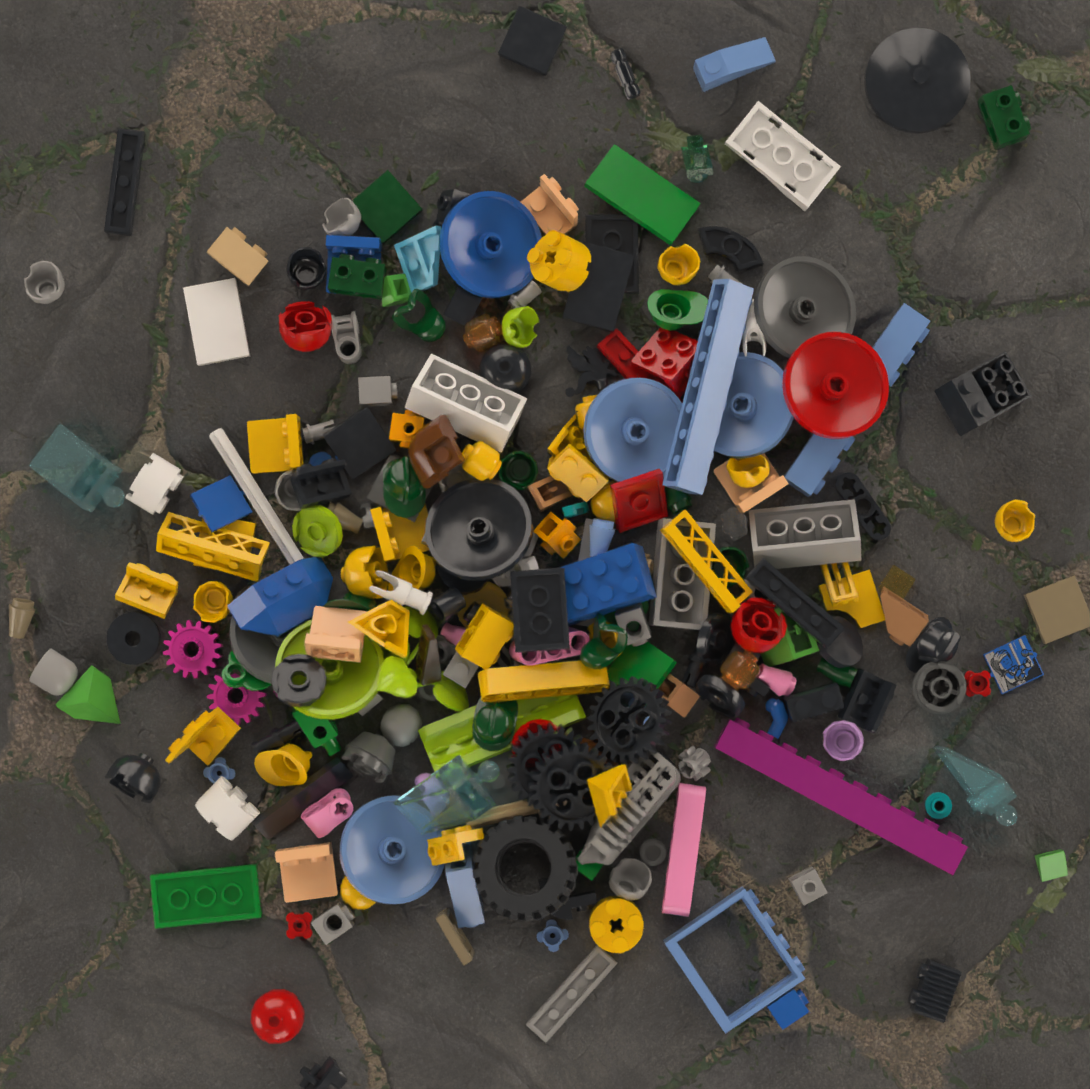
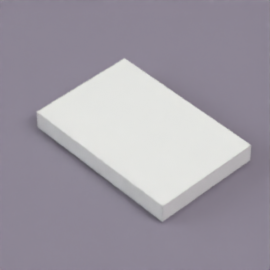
[183,278,250,366]

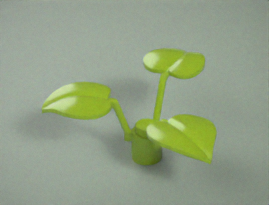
[377,605,469,712]

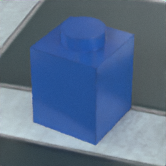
[767,988,809,1030]

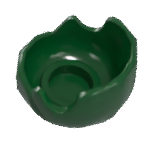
[498,451,538,490]
[712,547,749,587]

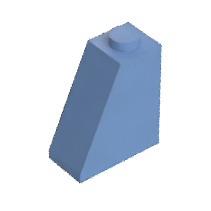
[445,842,485,928]

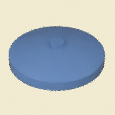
[714,352,794,458]
[583,378,682,482]
[339,796,445,904]

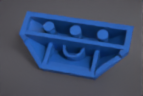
[227,557,333,636]

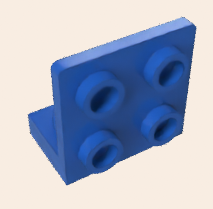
[326,235,382,294]

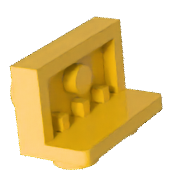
[547,443,609,503]
[115,562,178,619]
[427,825,484,866]

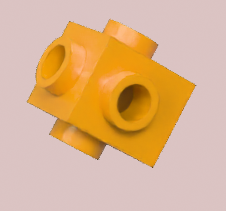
[389,410,427,449]
[533,512,581,559]

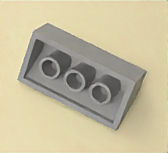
[748,499,861,569]
[648,518,716,630]

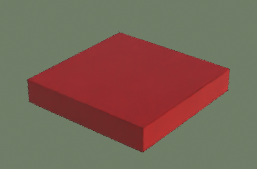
[610,469,668,533]

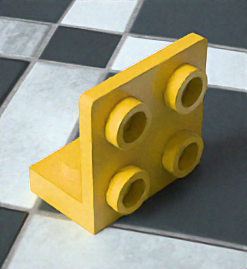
[247,414,304,474]
[370,504,429,562]
[165,707,241,766]

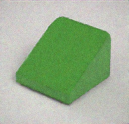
[382,274,411,307]
[1035,849,1068,882]

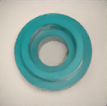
[925,792,952,819]

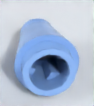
[589,518,616,557]

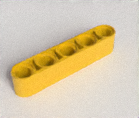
[478,661,610,702]

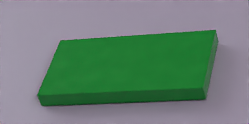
[584,144,701,246]
[150,863,262,929]

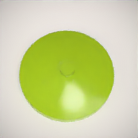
[275,620,384,719]

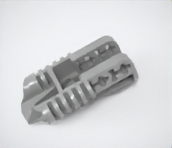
[577,751,681,865]

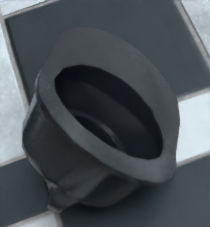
[906,617,961,673]

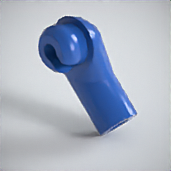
[765,698,788,739]

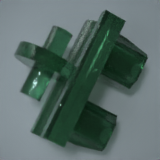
[681,135,713,183]

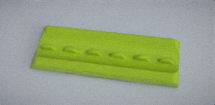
[418,695,587,780]

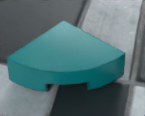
[562,502,590,519]

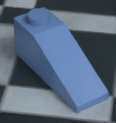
[693,37,776,92]

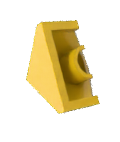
[547,414,592,461]
[348,600,410,658]
[587,765,632,828]

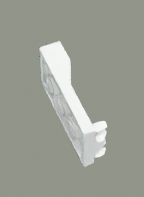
[725,101,841,211]

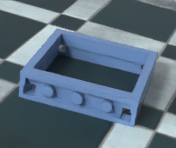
[663,886,805,1034]

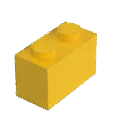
[454,603,514,669]

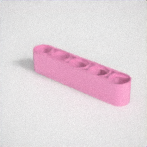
[662,783,706,917]

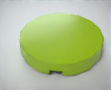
[292,505,343,558]

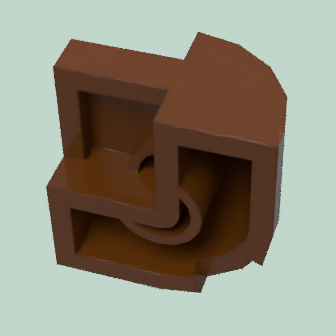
[408,415,465,488]

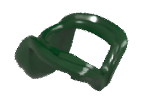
[392,289,446,342]
[580,613,628,670]

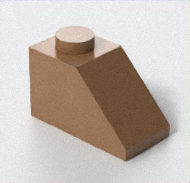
[880,586,929,647]
[659,674,700,718]

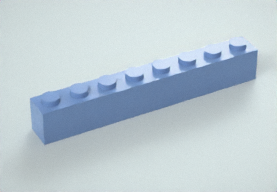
[662,279,754,495]
[784,303,930,497]

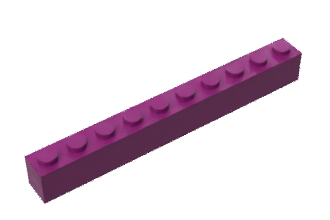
[713,717,968,875]

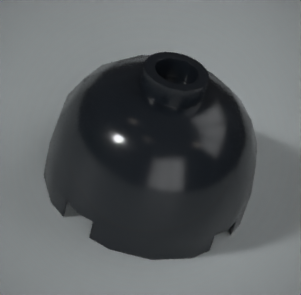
[479,344,531,394]
[105,753,161,803]

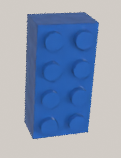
[560,543,657,626]

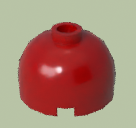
[279,301,332,352]
[731,598,787,653]
[251,989,305,1044]

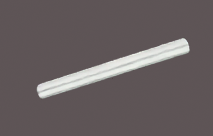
[209,428,304,565]

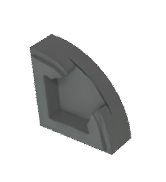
[360,502,375,530]

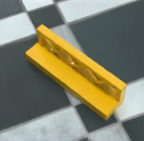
[660,510,753,613]
[156,512,270,582]

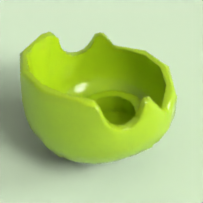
[502,306,539,348]

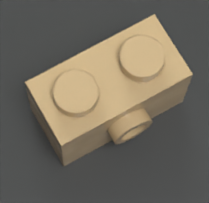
[207,227,268,286]

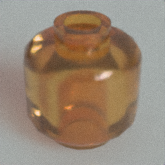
[463,313,503,353]
[720,650,760,691]

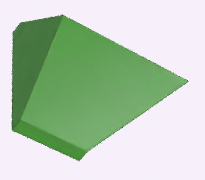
[55,665,121,724]

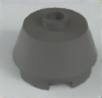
[913,661,966,714]
[342,732,396,783]

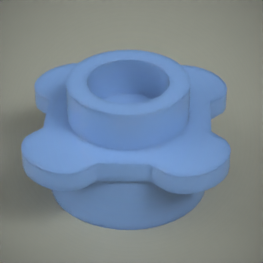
[203,757,236,784]
[537,919,569,952]

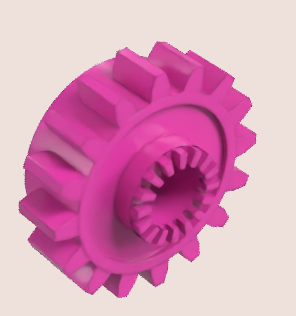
[163,620,223,678]
[207,674,267,725]

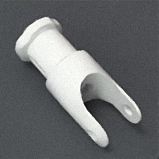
[742,299,767,356]
[369,570,433,615]

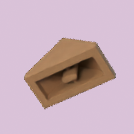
[528,476,573,513]

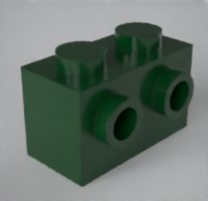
[977,85,1031,150]
[328,254,387,300]

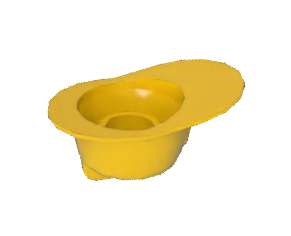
[388,546,437,605]
[254,744,312,786]

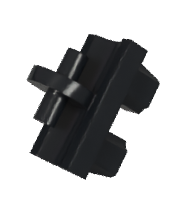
[299,1056,348,1089]

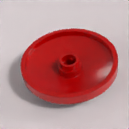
[782,332,889,439]

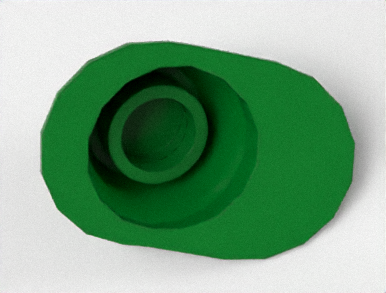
[647,289,708,331]

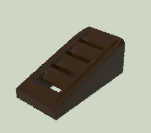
[415,624,442,686]

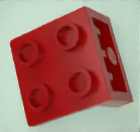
[631,327,698,399]

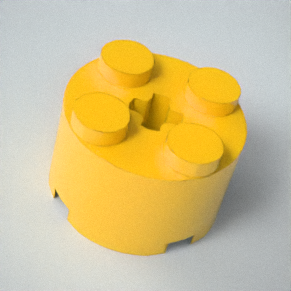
[527,230,591,292]
[589,896,644,953]

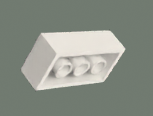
[405,354,527,453]

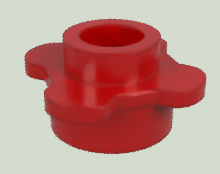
[964,670,991,697]
[286,912,313,939]

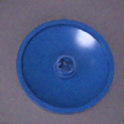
[440,191,542,298]

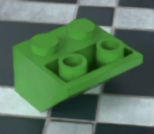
[760,608,819,667]

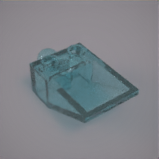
[29,423,125,512]
[932,745,1018,826]
[393,755,500,835]

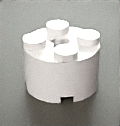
[125,453,184,515]
[195,776,260,841]

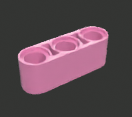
[509,627,590,665]

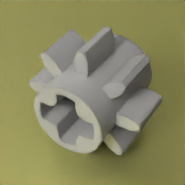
[678,746,711,781]

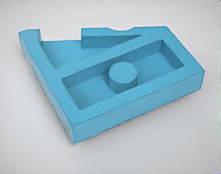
[394,226,441,292]

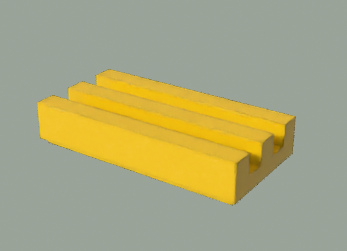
[820,562,859,607]

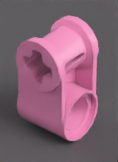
[301,788,353,838]

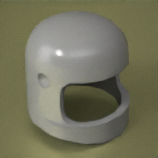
[29,648,78,696]

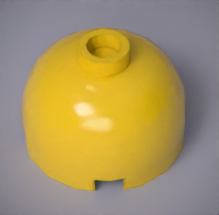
[341,546,388,599]

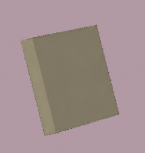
[1024,575,1090,644]
[436,907,475,966]

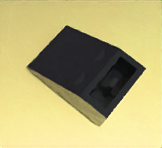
[934,351,1032,436]

